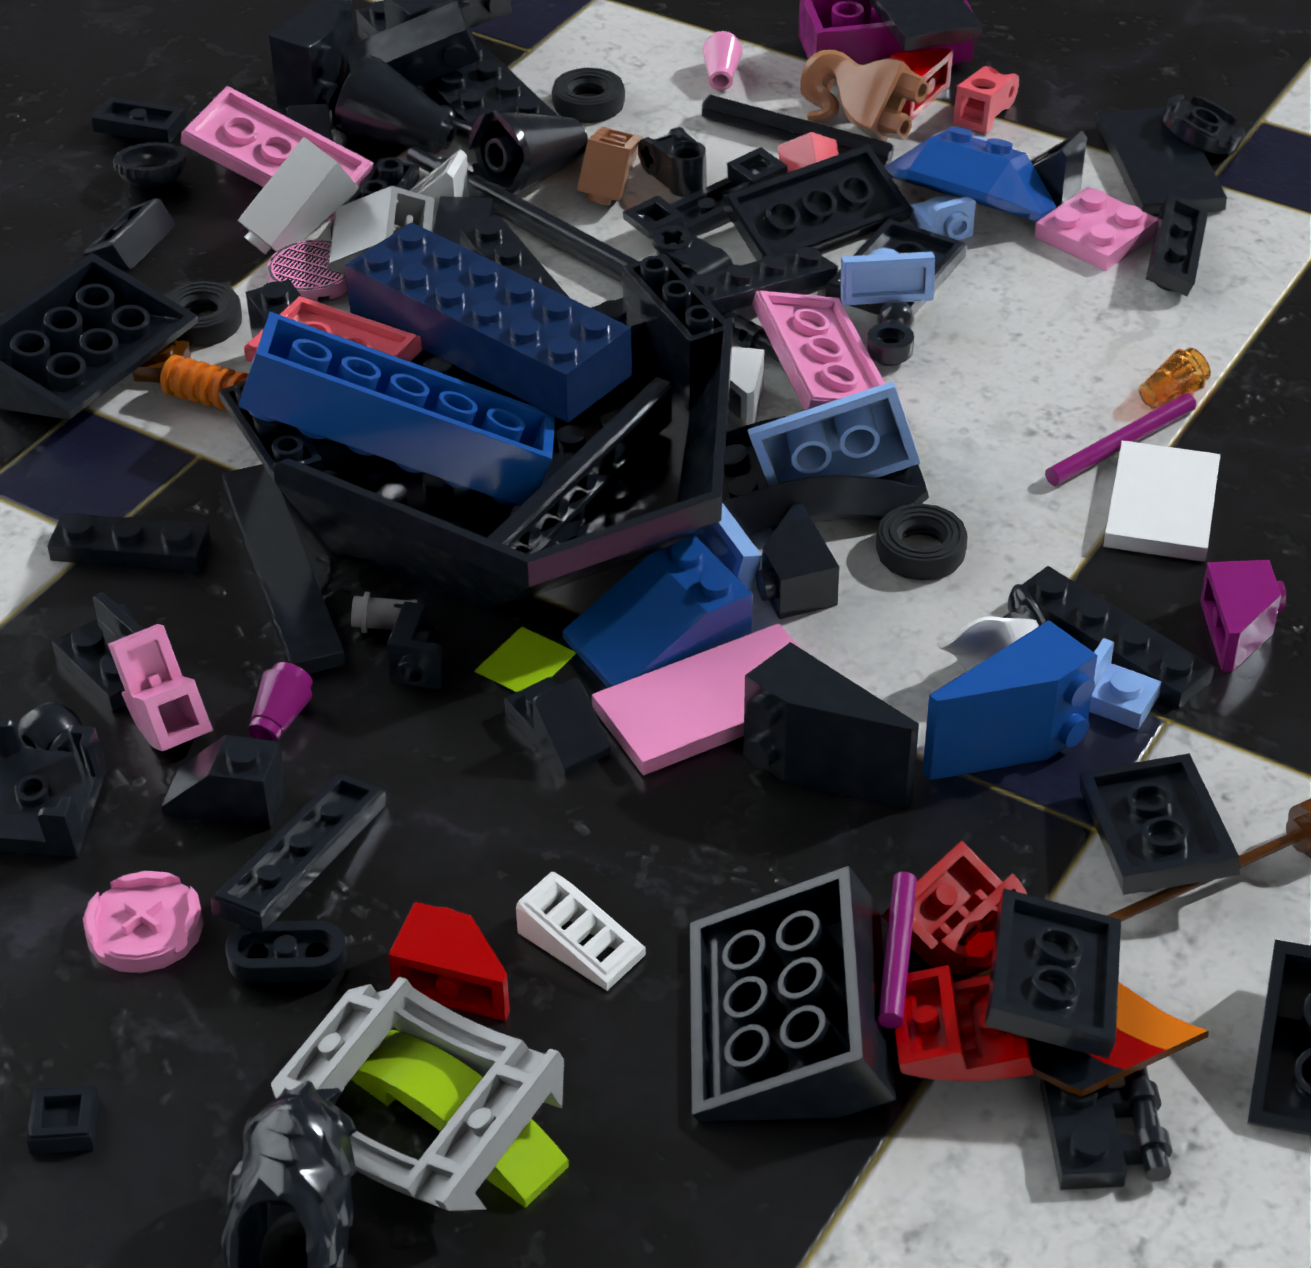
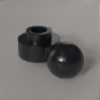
[867,300,914,366]

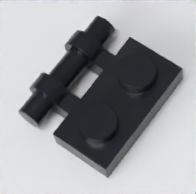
[1040,1066,1173,1190]

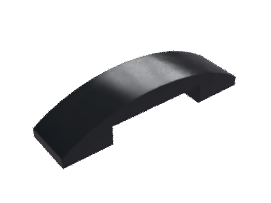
[623,147,788,239]

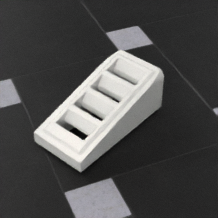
[516,872,646,991]

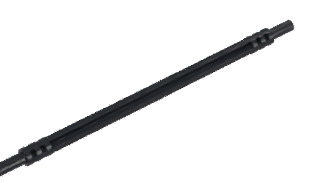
[406,146,780,363]

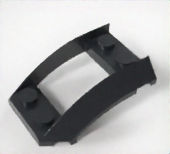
[723,416,929,535]

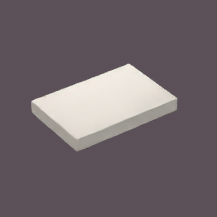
[1103,440,1220,562]

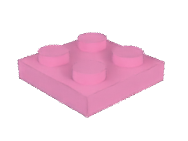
[1034,187,1158,271]

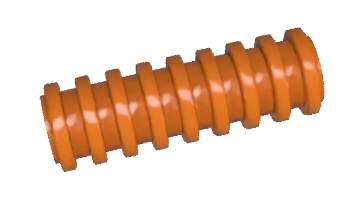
[160,354,248,410]

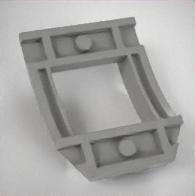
[271,977,564,1211]

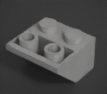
[327,186,435,275]

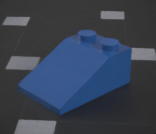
[563,535,753,688]
[922,620,1098,780]

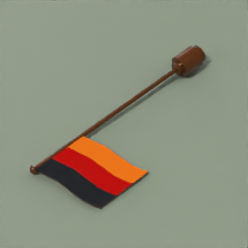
[961,798,1311,1097]

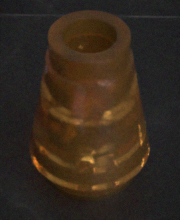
[1138,347,1211,409]

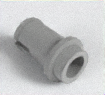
[351,592,418,633]

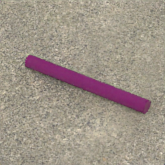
[1045,393,1197,486]

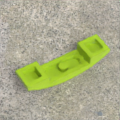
[351,1030,569,1208]

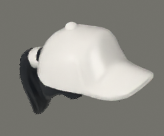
[938,584,1046,671]

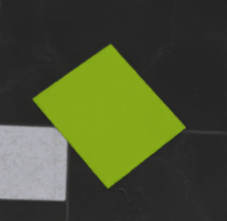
[474,627,577,692]

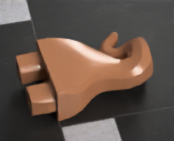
[800,50,930,142]

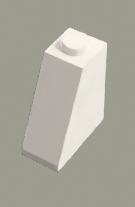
[238,137,359,254]

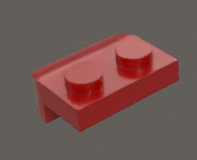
[882,841,1027,975]

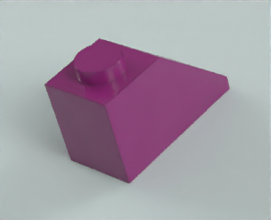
[1200,560,1286,672]

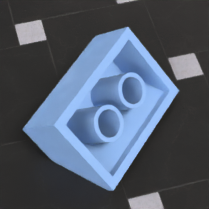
[748,381,920,486]

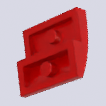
[895,965,1034,1081]

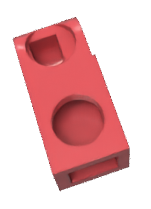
[952,66,1019,134]

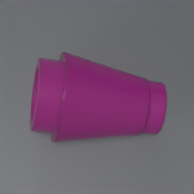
[247,662,313,742]

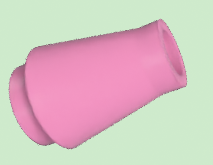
[702,31,742,90]

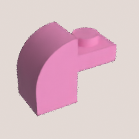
[108,624,213,751]

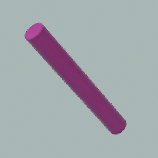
[878,872,917,1029]

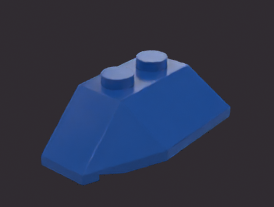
[884,127,1056,222]

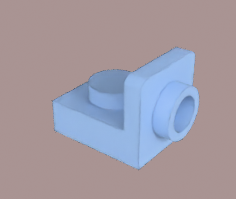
[910,195,976,240]
[1089,638,1162,730]

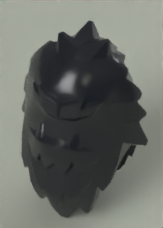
[221,1081,357,1268]

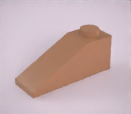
[577,126,643,205]

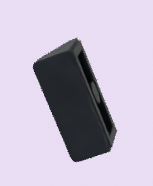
[84,198,175,269]

